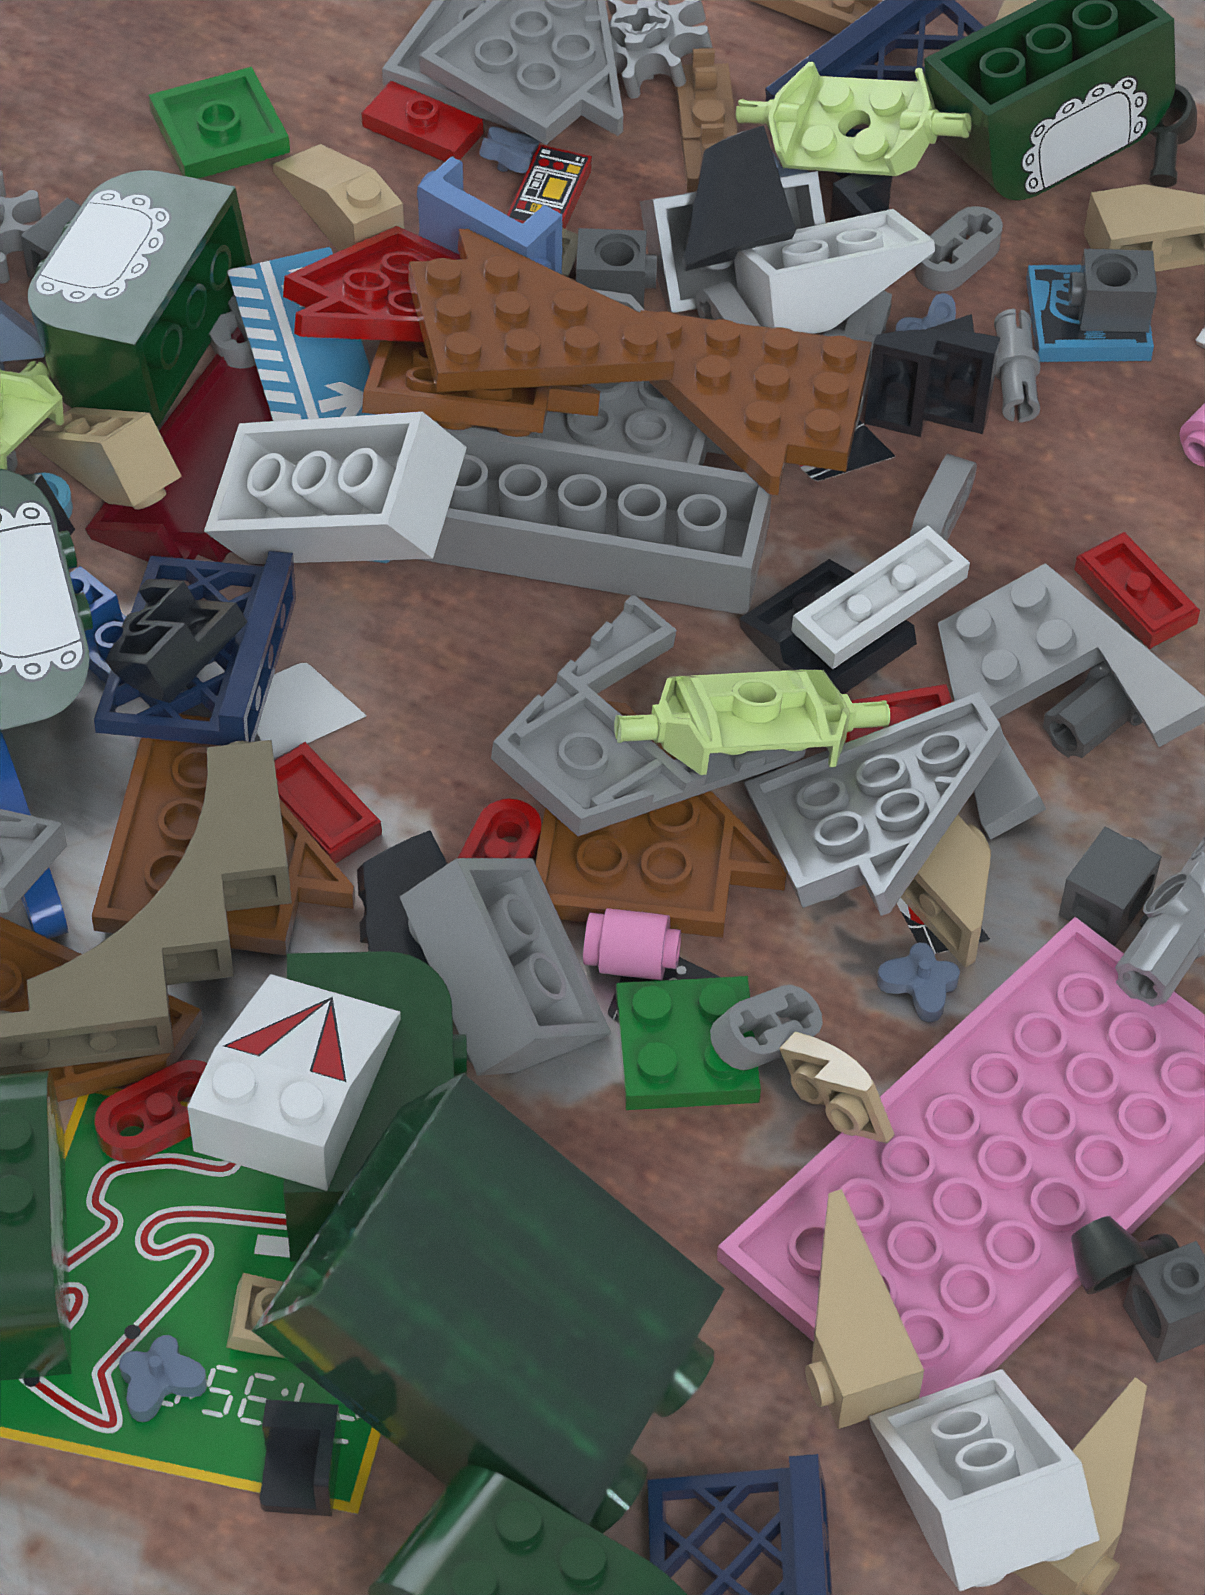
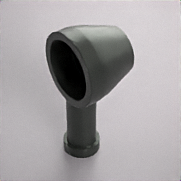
[1149,84,1197,187]
[1071,1216,1179,1294]

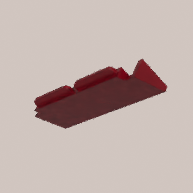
[85,327,273,562]

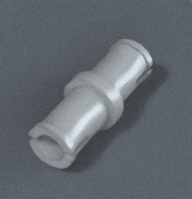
[994,309,1041,422]

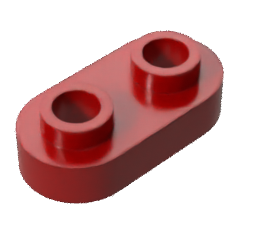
[458,798,542,861]
[95,1060,207,1162]

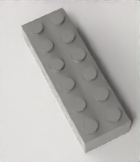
[419,421,772,615]

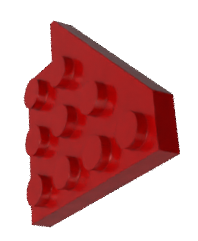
[283,226,460,342]

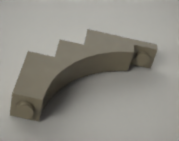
[0,740,292,1075]

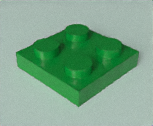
[148,66,290,179]
[616,976,761,1110]

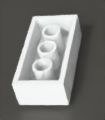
[204,412,467,564]

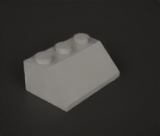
[640,171,825,313]
[399,858,611,1076]

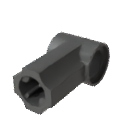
[1043,661,1143,758]

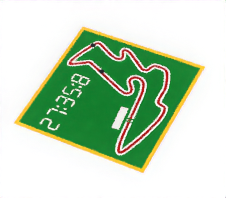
[0,1088,457,1514]

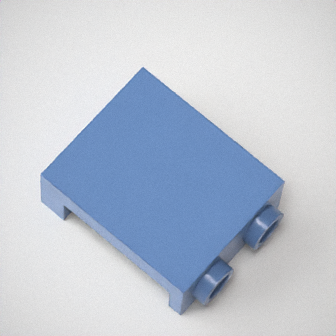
[417,157,562,274]

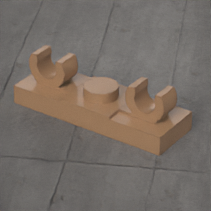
[675,48,737,193]

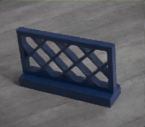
[765,0,985,179]
[94,551,296,746]
[648,1454,833,1595]

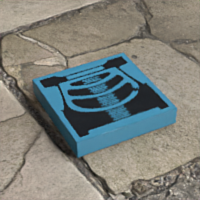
[1026,265,1154,362]

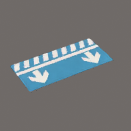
[228,247,377,421]

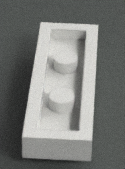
[791,526,970,669]

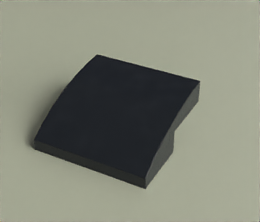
[864,329,1001,437]
[739,559,917,694]

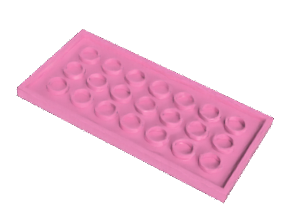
[717,917,1205,1398]

